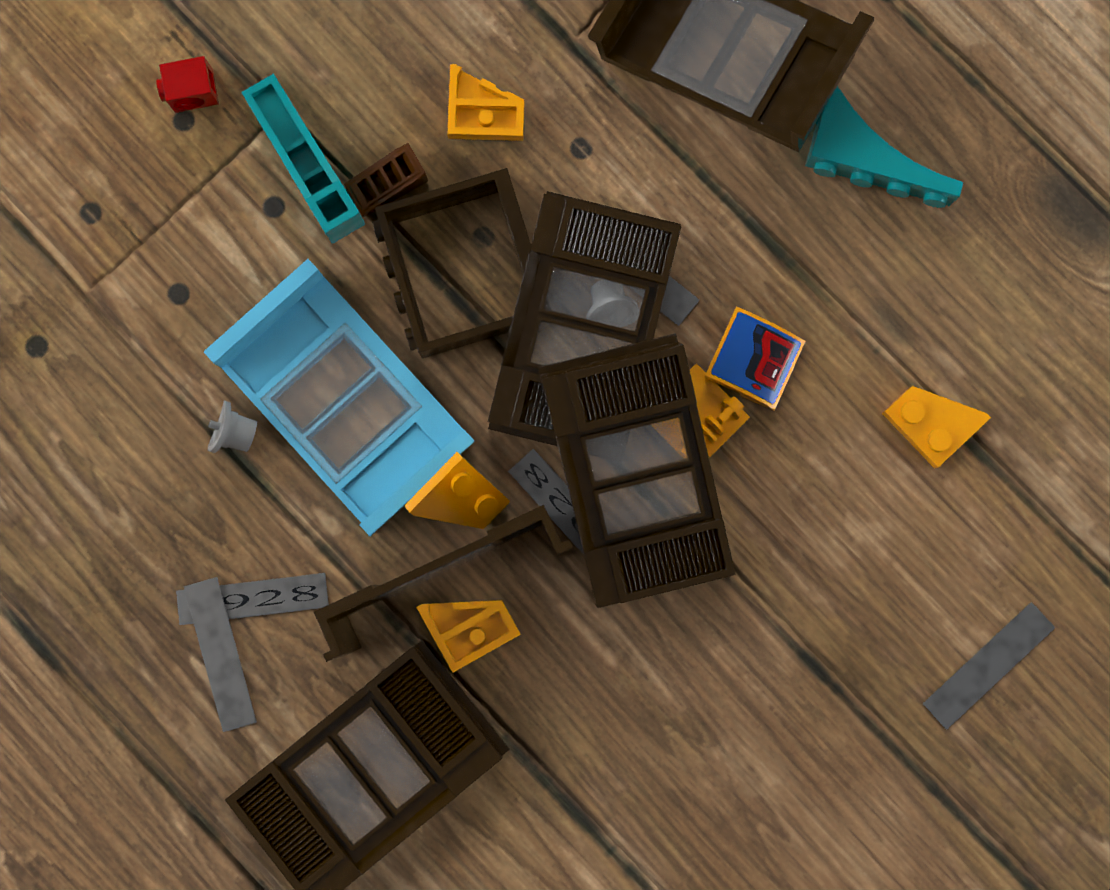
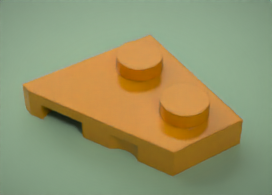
[447,64,525,141]
[882,386,991,469]
[404,452,510,529]
[416,600,521,673]

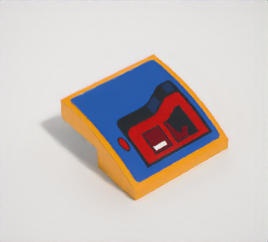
[705,306,806,411]

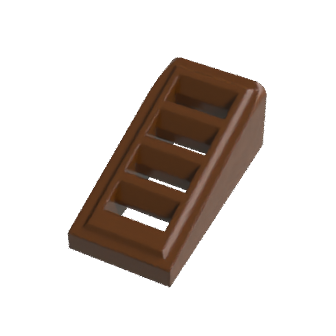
[344,143,428,218]

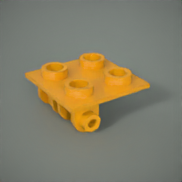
[650,363,750,459]

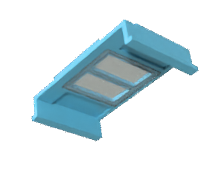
[204,259,475,537]

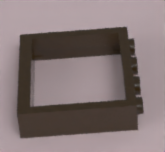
[372,168,552,359]

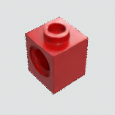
[156,56,219,113]

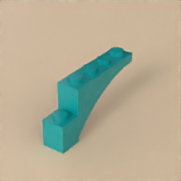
[241,73,365,244]
[805,86,963,208]

